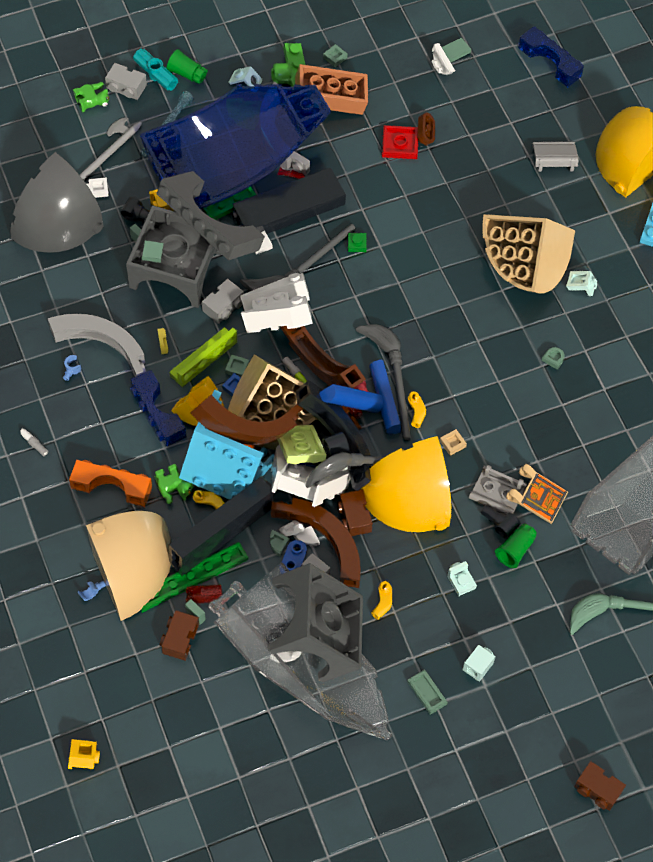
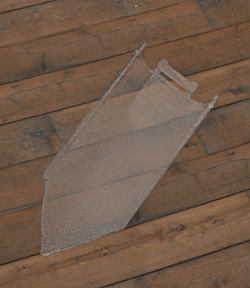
[208,563,392,740]

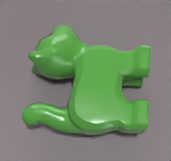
[73,82,109,112]
[154,464,193,504]

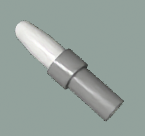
[21,428,48,456]

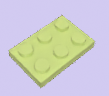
[277,425,326,464]

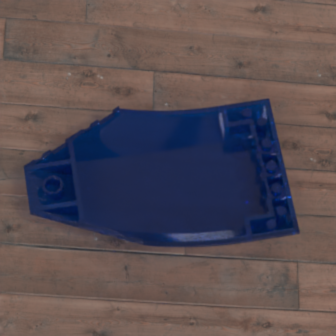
[140,84,331,209]

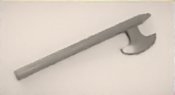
[80,118,142,180]

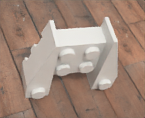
[240,273,313,333]
[271,445,351,507]

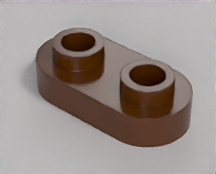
[418,112,435,146]

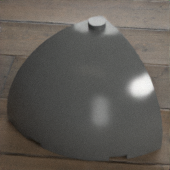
[10,152,104,252]

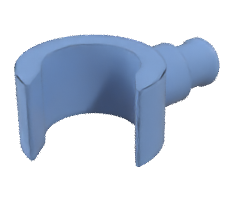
[63,355,81,381]
[78,581,106,601]

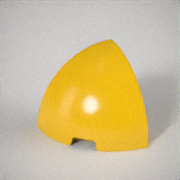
[171,376,224,426]

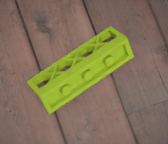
[169,327,237,387]

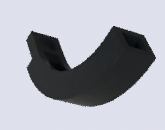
[296,380,373,491]

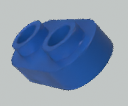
[281,540,307,574]

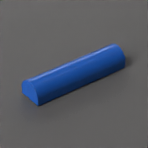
[369,359,401,434]
[319,384,383,413]

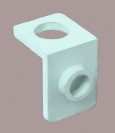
[229,66,262,92]

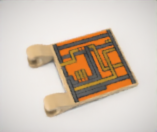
[506,464,568,524]

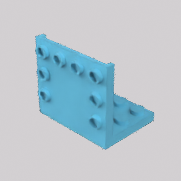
[179,389,263,499]

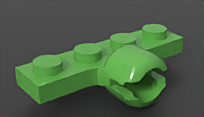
[271,43,305,103]

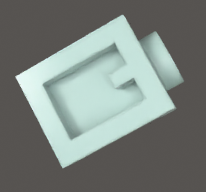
[566,271,597,296]
[447,561,477,597]

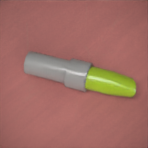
[282,357,307,383]

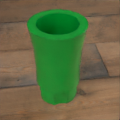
[166,49,208,84]
[495,524,537,568]

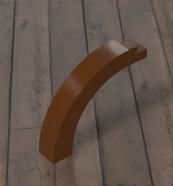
[280,326,366,388]
[190,394,303,445]
[271,498,361,588]

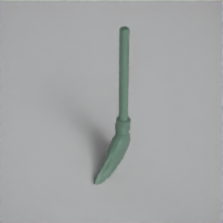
[570,593,653,635]

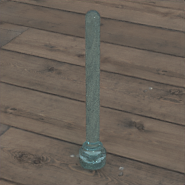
[140,91,194,156]

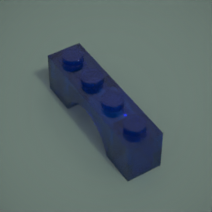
[518,26,584,88]
[130,370,187,447]

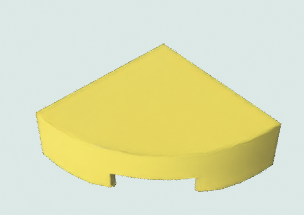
[158,328,168,354]

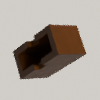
[337,489,373,536]
[160,610,199,661]
[574,761,626,811]

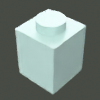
[463,645,495,682]

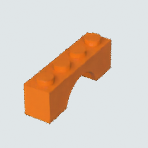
[69,460,152,507]

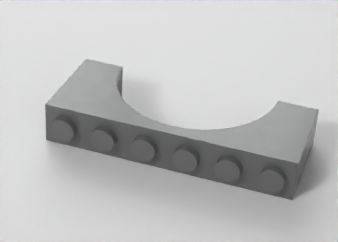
[156,171,265,260]

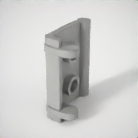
[532,142,578,172]
[469,465,527,515]

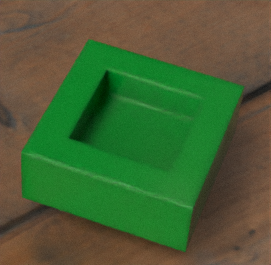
[348,233,366,252]

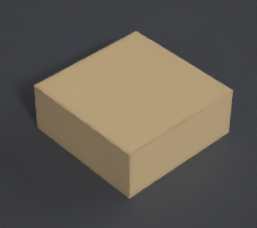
[440,429,467,456]

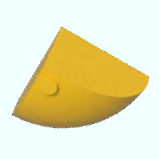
[596,106,653,198]
[360,436,451,532]

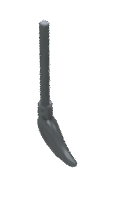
[240,224,355,291]
[355,324,411,440]
[306,452,384,488]

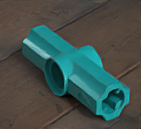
[133,48,178,91]

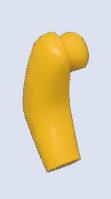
[408,391,426,428]
[193,490,225,509]
[371,581,392,620]

